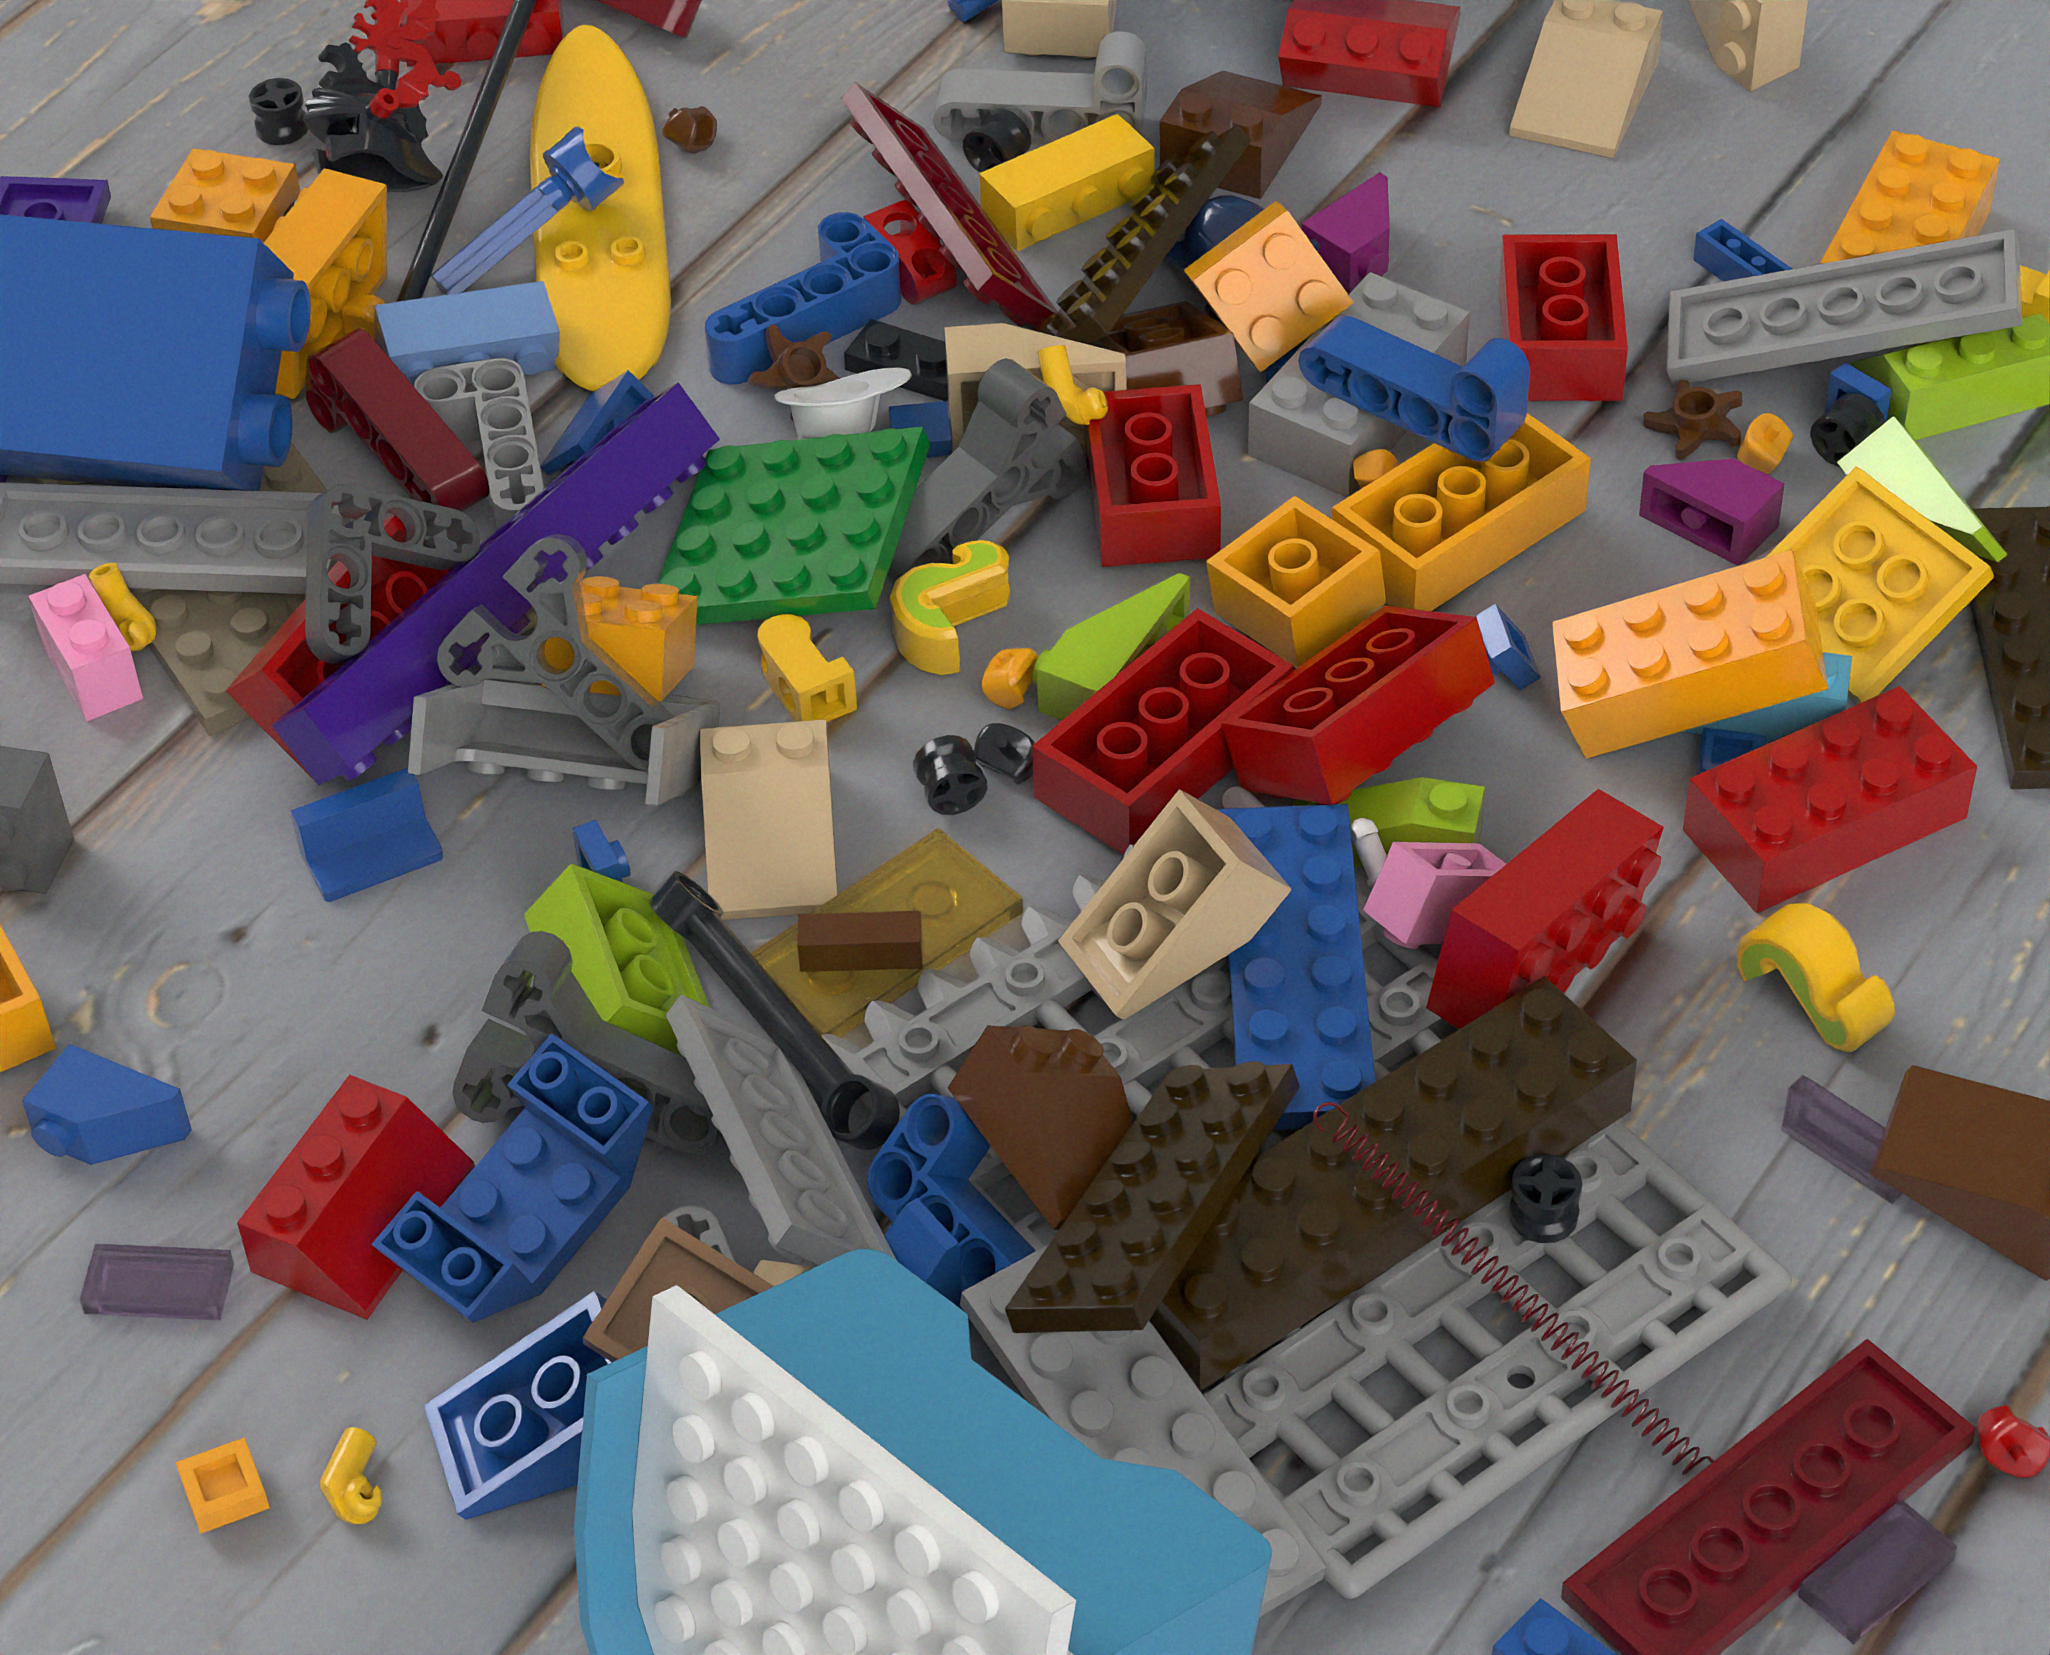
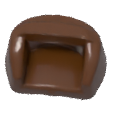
[662,106,717,154]

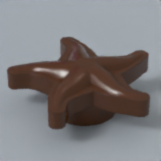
[748,324,840,421]
[1643,380,1743,459]

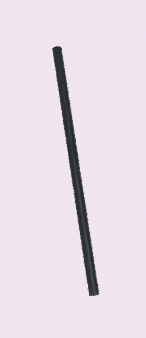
[396,0,537,302]

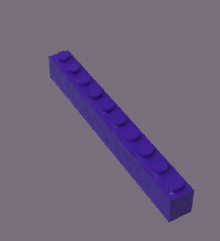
[272,382,720,786]

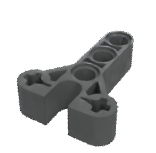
[889,358,1088,578]
[437,534,674,771]
[452,931,720,1154]

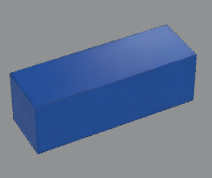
[1693,219,1792,282]

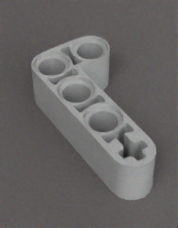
[932,31,1147,144]
[414,358,544,530]

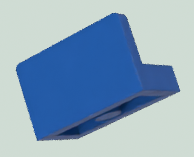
[540,370,654,475]
[290,767,443,902]

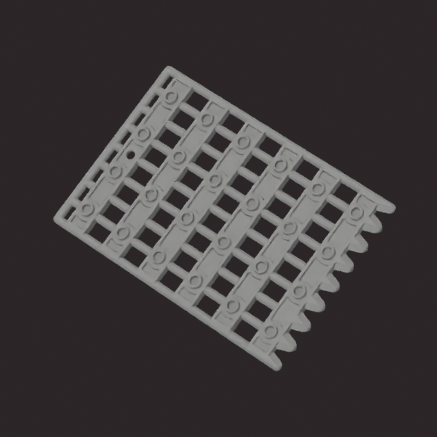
[821,786,1792,1599]

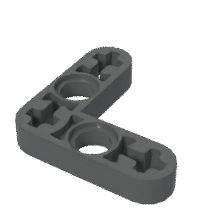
[305,484,481,664]

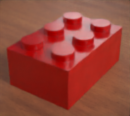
[1499,234,1628,402]
[1084,384,1221,567]

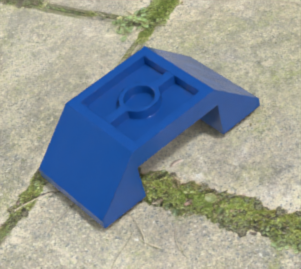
[372,1033,653,1323]

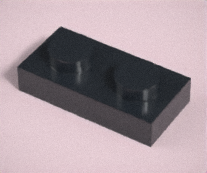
[844,319,948,402]

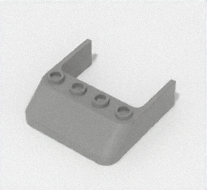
[408,678,721,806]

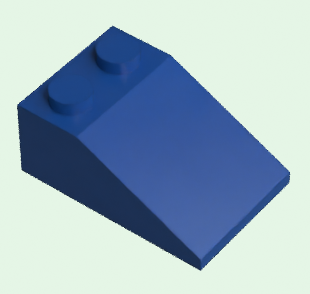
[423,1291,612,1520]

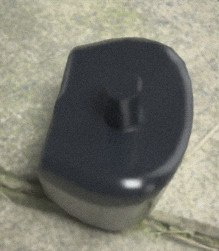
[974,723,1035,784]

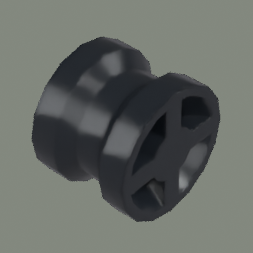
[249,78,308,145]
[963,108,1031,173]
[1810,393,1885,467]
[913,735,988,815]
[1509,1154,1583,1244]

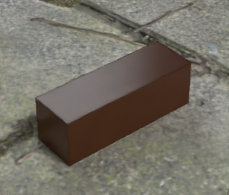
[797,911,923,972]

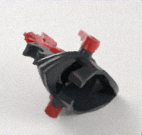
[303,0,462,192]

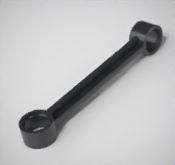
[649,871,900,1150]

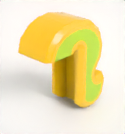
[890,540,1011,675]
[1737,903,1895,1052]

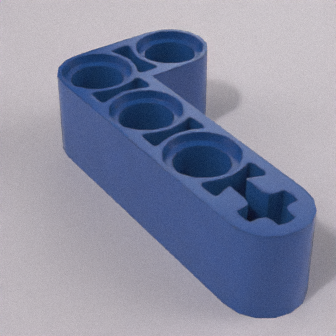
[705,212,901,385]
[1298,315,1530,462]
[867,1094,1036,1291]

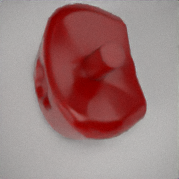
[1977,1405,2050,1478]

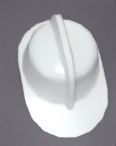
[774,368,912,440]

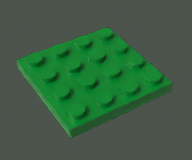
[657,426,931,625]

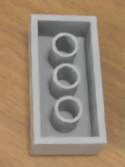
[1248,272,1470,497]

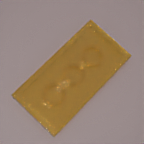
[751,828,1023,1038]

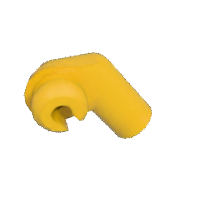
[1037,345,1108,425]
[89,563,157,652]
[319,1427,383,1525]

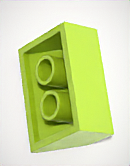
[1850,313,2050,440]
[524,863,710,1057]

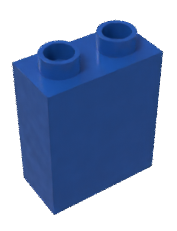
[0,214,311,491]

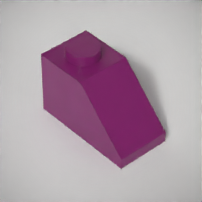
[1302,172,1390,295]
[1639,458,1785,566]

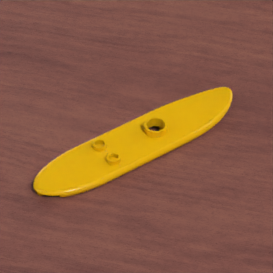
[529,25,671,392]

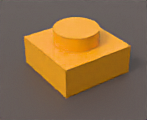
[175,1437,270,1534]

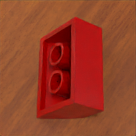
[1278,0,1461,108]
[237,1074,475,1320]

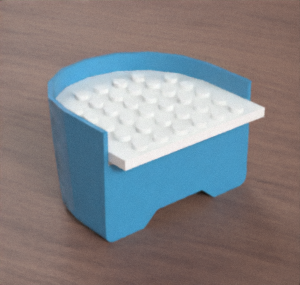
[574,1249,1272,1655]

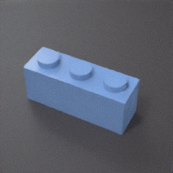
[375,281,560,386]

